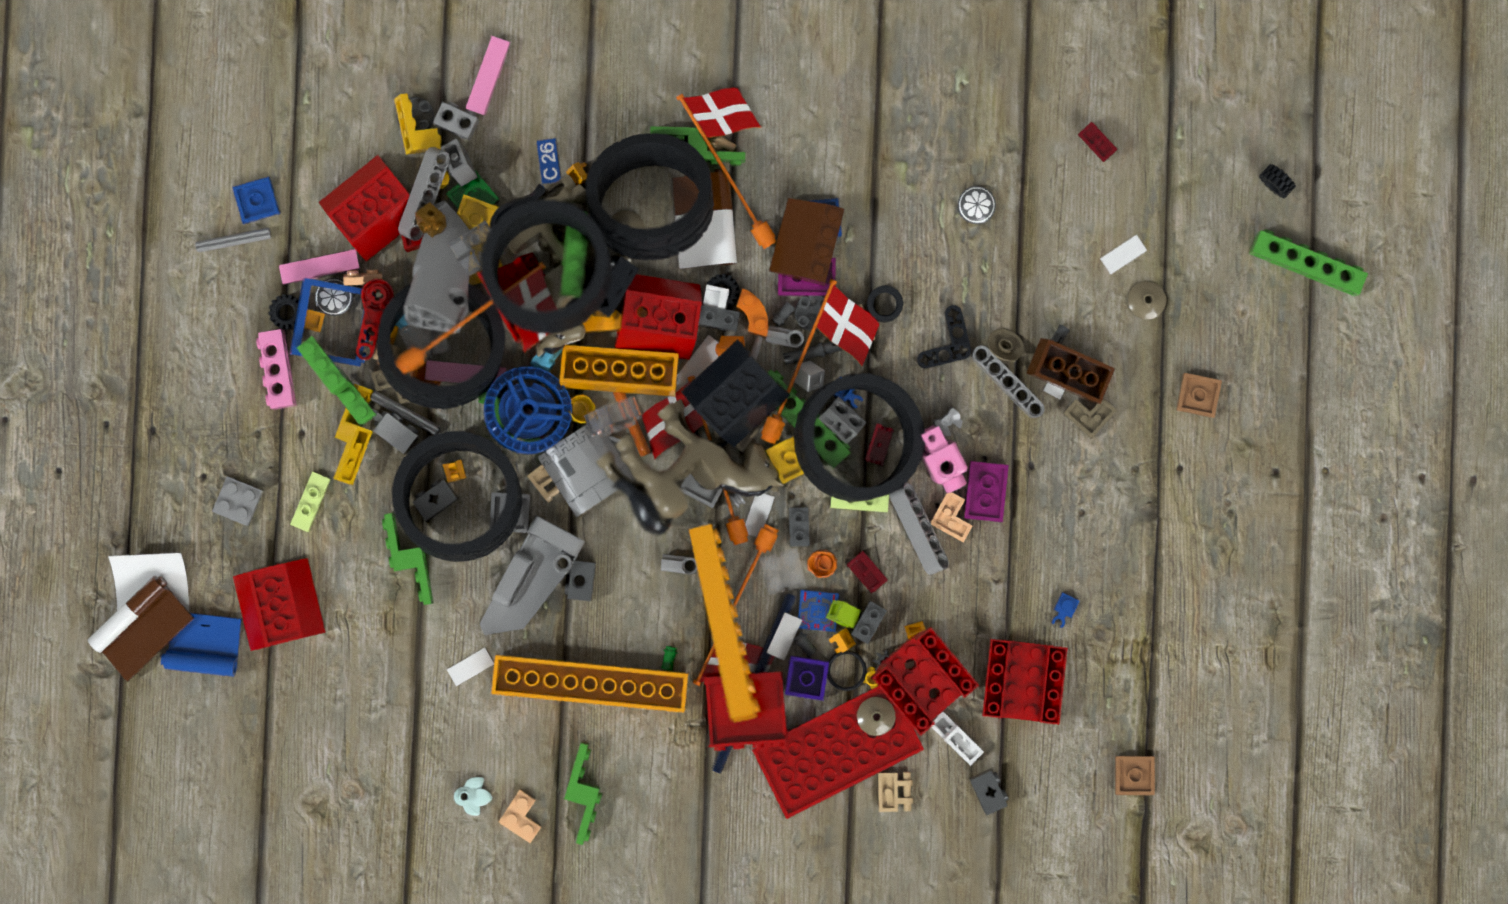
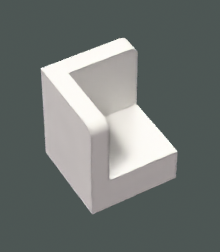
[703,285,729,309]
[794,361,825,392]

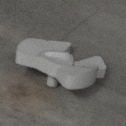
[933,407,963,436]

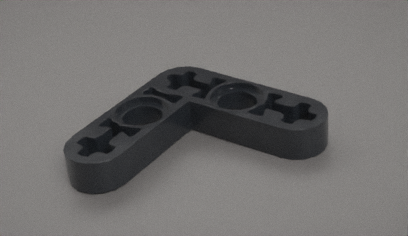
[916,305,971,369]

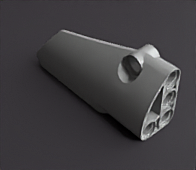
[404,201,471,333]
[480,515,585,635]

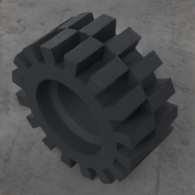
[1259,164,1296,199]
[705,274,740,308]
[268,294,299,330]

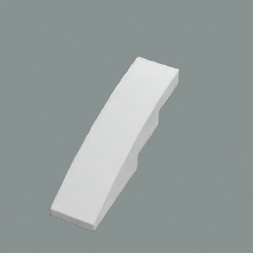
[932,711,984,766]

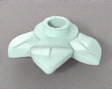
[454,777,493,816]

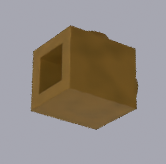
[415,202,447,238]

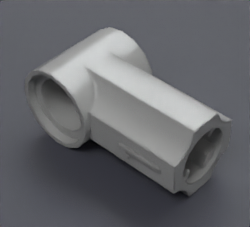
[766,326,804,349]
[661,554,698,575]

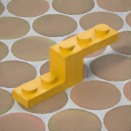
[394,93,449,189]
[333,384,374,485]

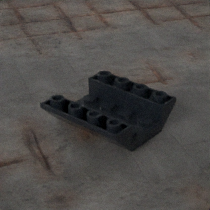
[681,339,790,447]

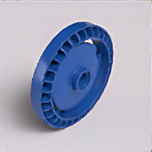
[483,367,572,454]

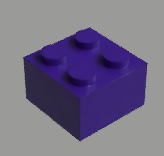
[785,655,829,701]

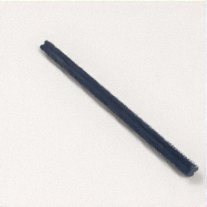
[711,592,797,774]

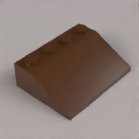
[769,198,844,286]

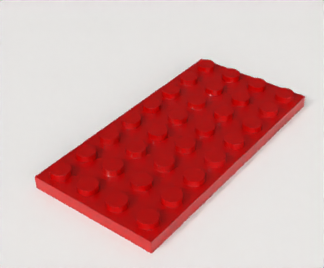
[752,686,924,819]

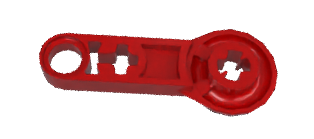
[356,279,394,360]

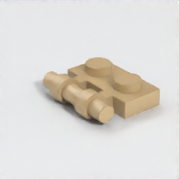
[878,772,913,812]

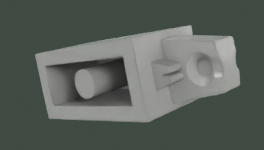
[373,409,420,455]

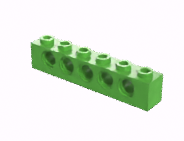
[1249,229,1368,297]
[767,370,851,469]

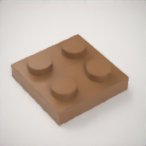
[1176,373,1222,418]
[1115,756,1155,795]

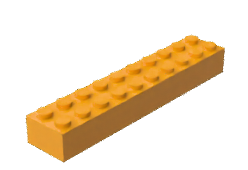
[689,524,760,722]
[491,654,689,713]

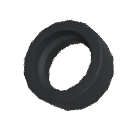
[867,285,903,323]

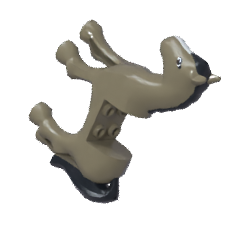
[489,174,633,357]
[596,399,784,536]

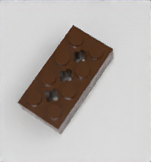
[1026,338,1115,404]

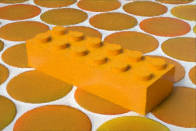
[559,345,679,397]

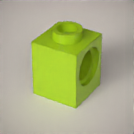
[826,600,861,628]

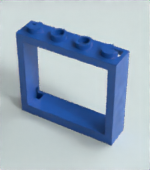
[290,278,376,367]

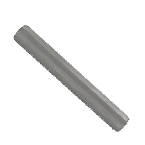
[195,228,271,252]
[370,391,440,435]

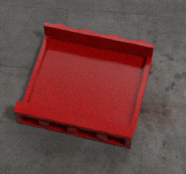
[704,672,788,751]

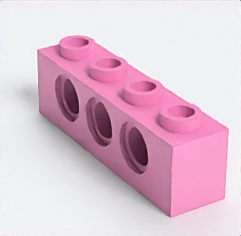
[256,329,297,410]

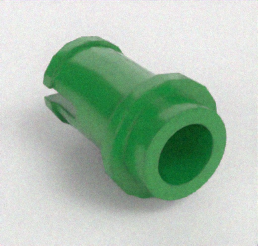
[661,645,678,671]

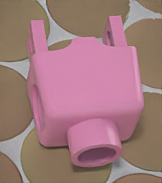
[921,425,967,493]

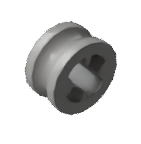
[728,493,745,508]

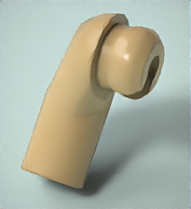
[708,136,737,152]

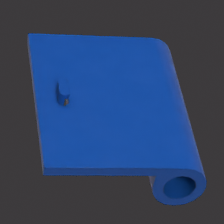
[161,613,242,677]

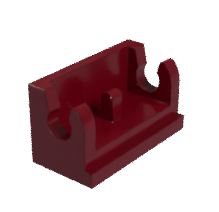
[1078,121,1118,163]
[864,423,894,466]
[846,551,888,594]

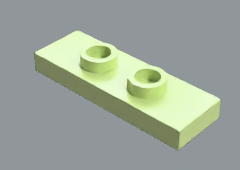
[290,472,331,532]
[830,494,889,512]

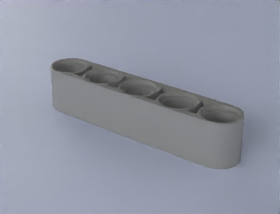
[398,147,450,241]
[971,345,1045,418]
[890,483,949,575]

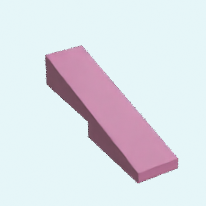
[465,36,510,115]
[279,249,359,285]
[424,360,506,387]

